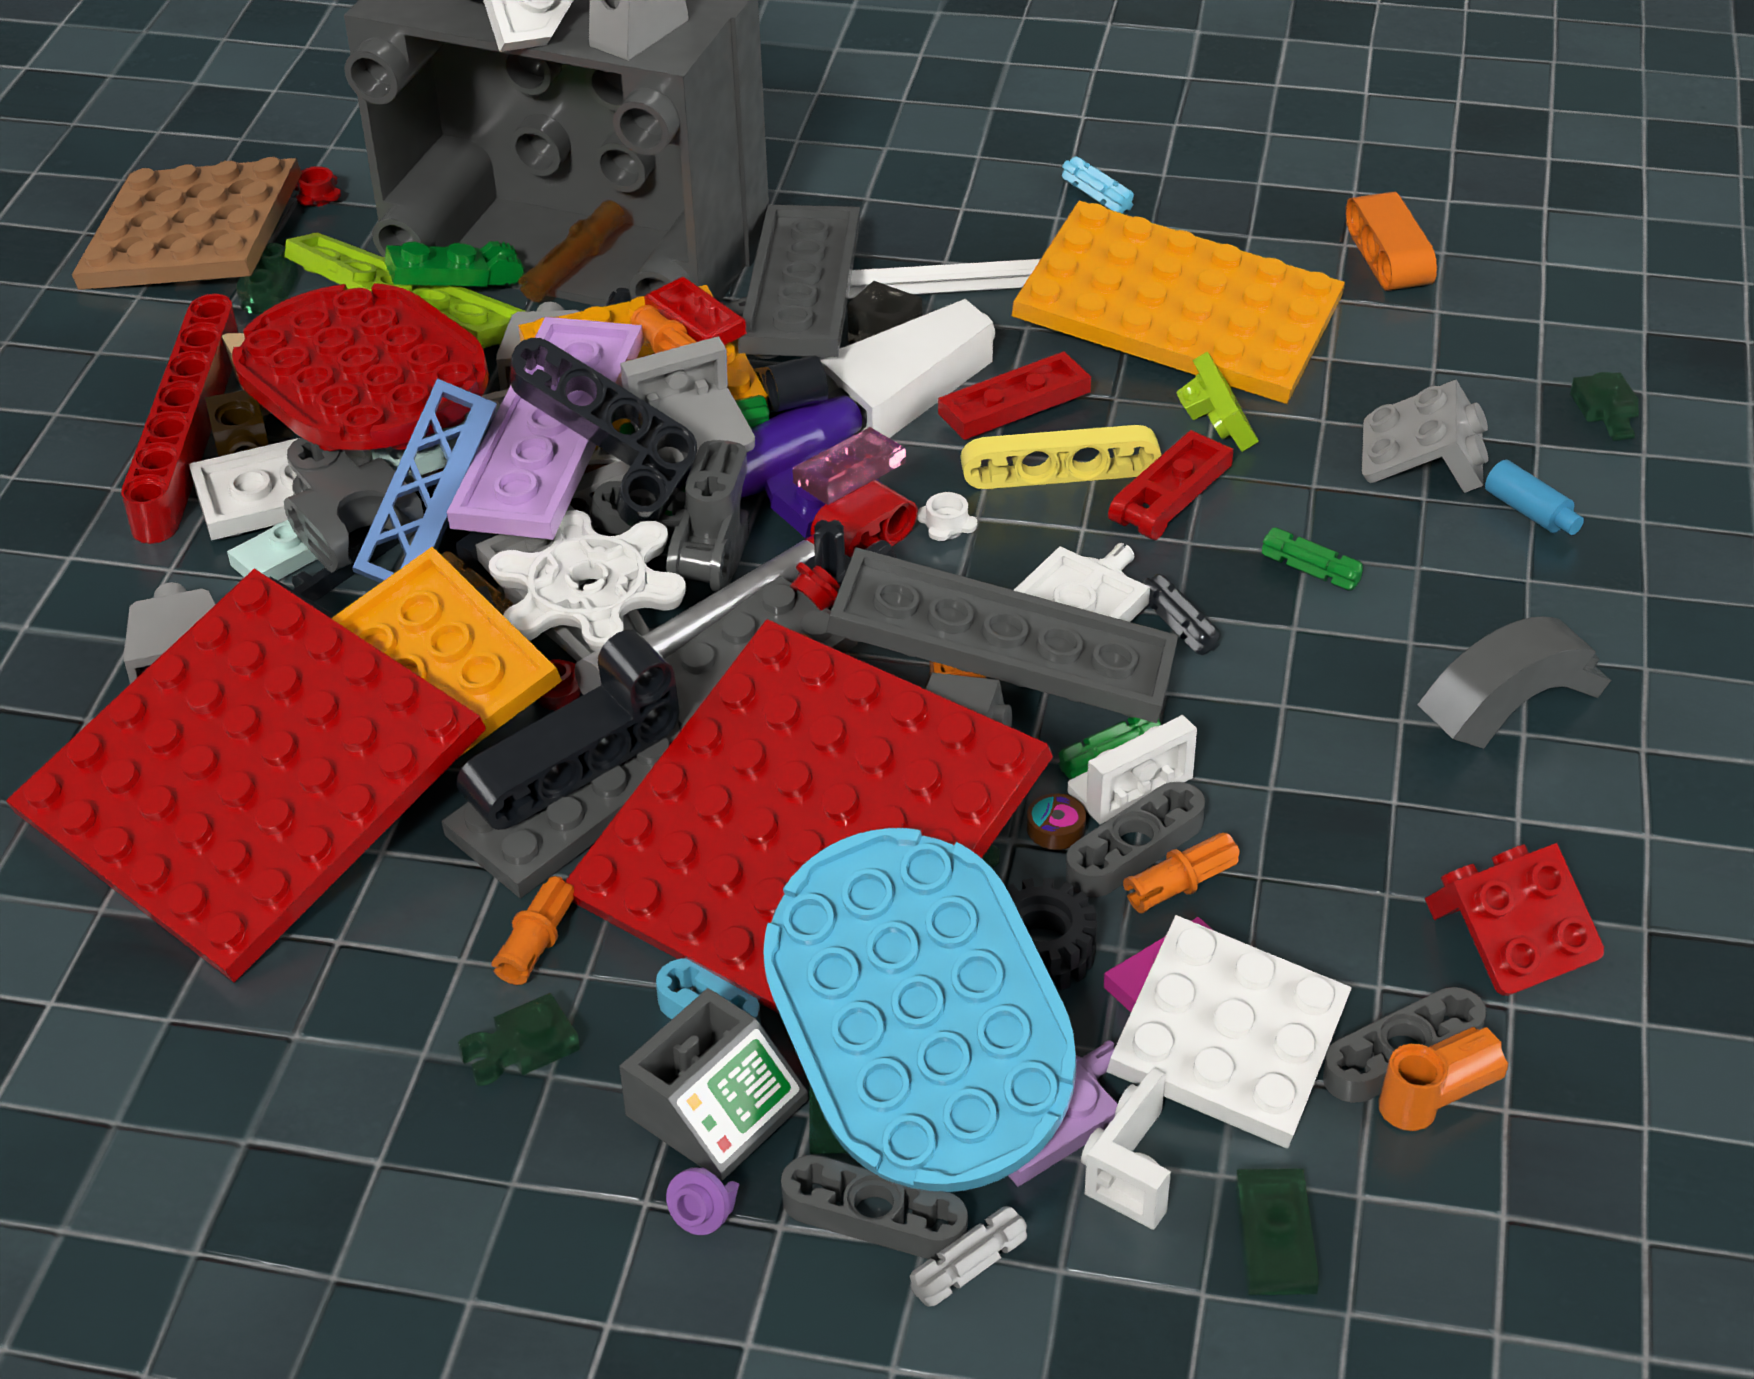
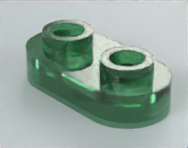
[236,243,299,314]

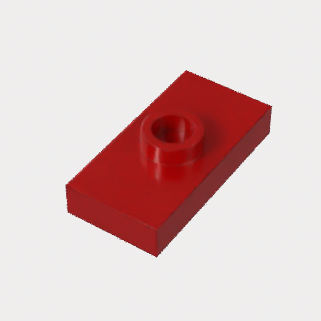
[644,276,746,345]

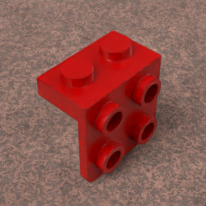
[1424,843,1604,996]

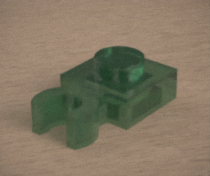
[458,993,580,1086]

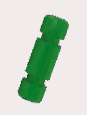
[1262,527,1364,591]
[1058,717,1161,780]

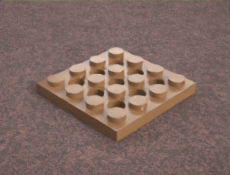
[72,157,302,290]

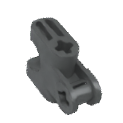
[284,437,424,572]
[666,440,749,591]

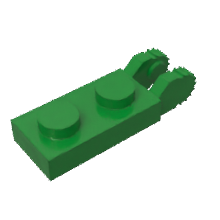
[385,241,525,287]

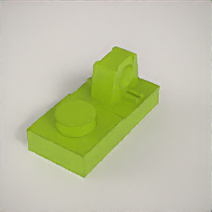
[1177,351,1259,452]

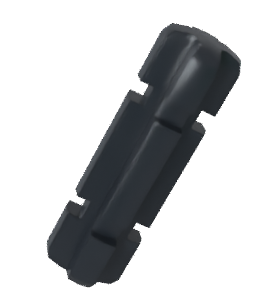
[1142,574,1221,655]

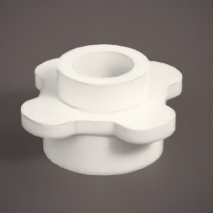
[917,492,977,541]

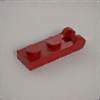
[1108,430,1233,540]

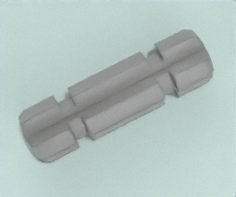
[910,1206,1027,1307]

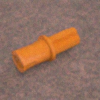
[630,305,696,353]
[1123,832,1240,913]
[491,876,574,985]

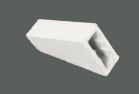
[820,299,995,448]

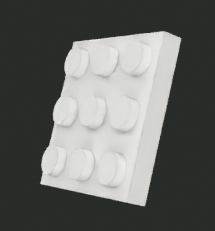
[1106,915,1352,1149]

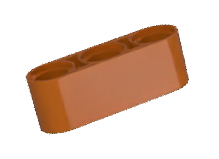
[1346,192,1437,291]

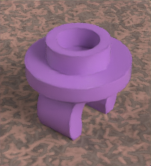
[666,1168,739,1235]

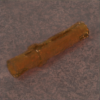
[518,200,626,302]

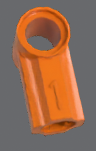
[1378,1027,1508,1131]

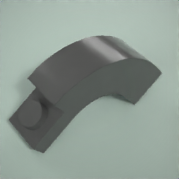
[1417,616,1611,749]

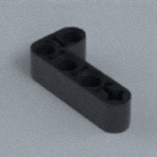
[510,338,697,527]
[456,630,680,830]

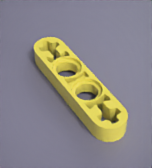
[960,425,1161,489]

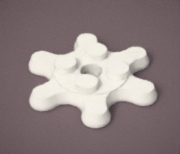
[488,510,686,651]

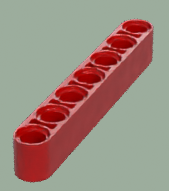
[121,294,238,544]

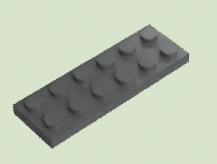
[738,205,860,360]
[826,547,1179,723]

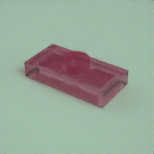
[792,427,906,505]

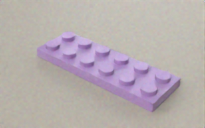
[447,317,644,540]

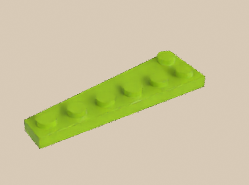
[285,232,527,350]

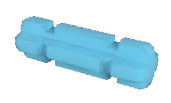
[1062,156,1134,213]

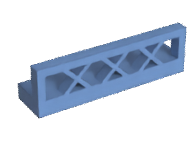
[353,378,497,583]

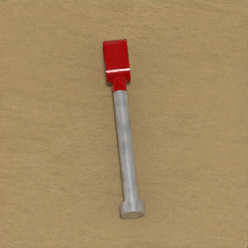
[575,479,918,695]

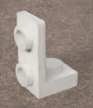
[1081,1068,1171,1230]

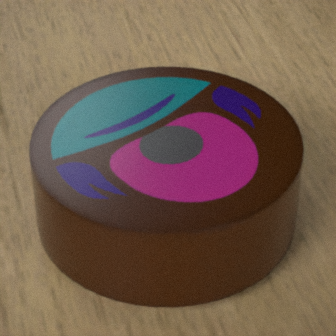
[1027,793,1086,850]

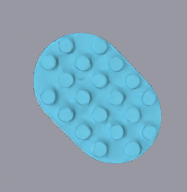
[764,828,1076,1192]

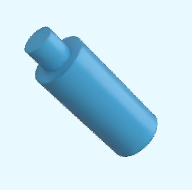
[1485,459,1584,535]

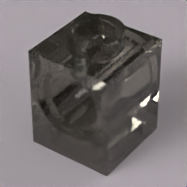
[847,280,922,344]

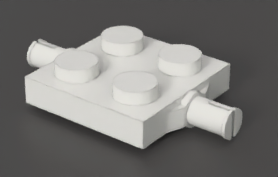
[1014,543,1150,622]

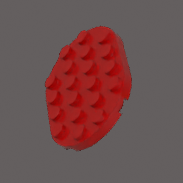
[232,283,489,451]

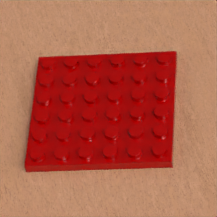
[6,568,486,983]
[565,619,1053,1014]

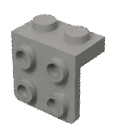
[620,336,755,463]
[1362,380,1488,493]

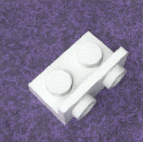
[1068,715,1197,825]

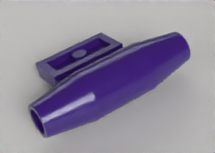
[685,395,883,538]

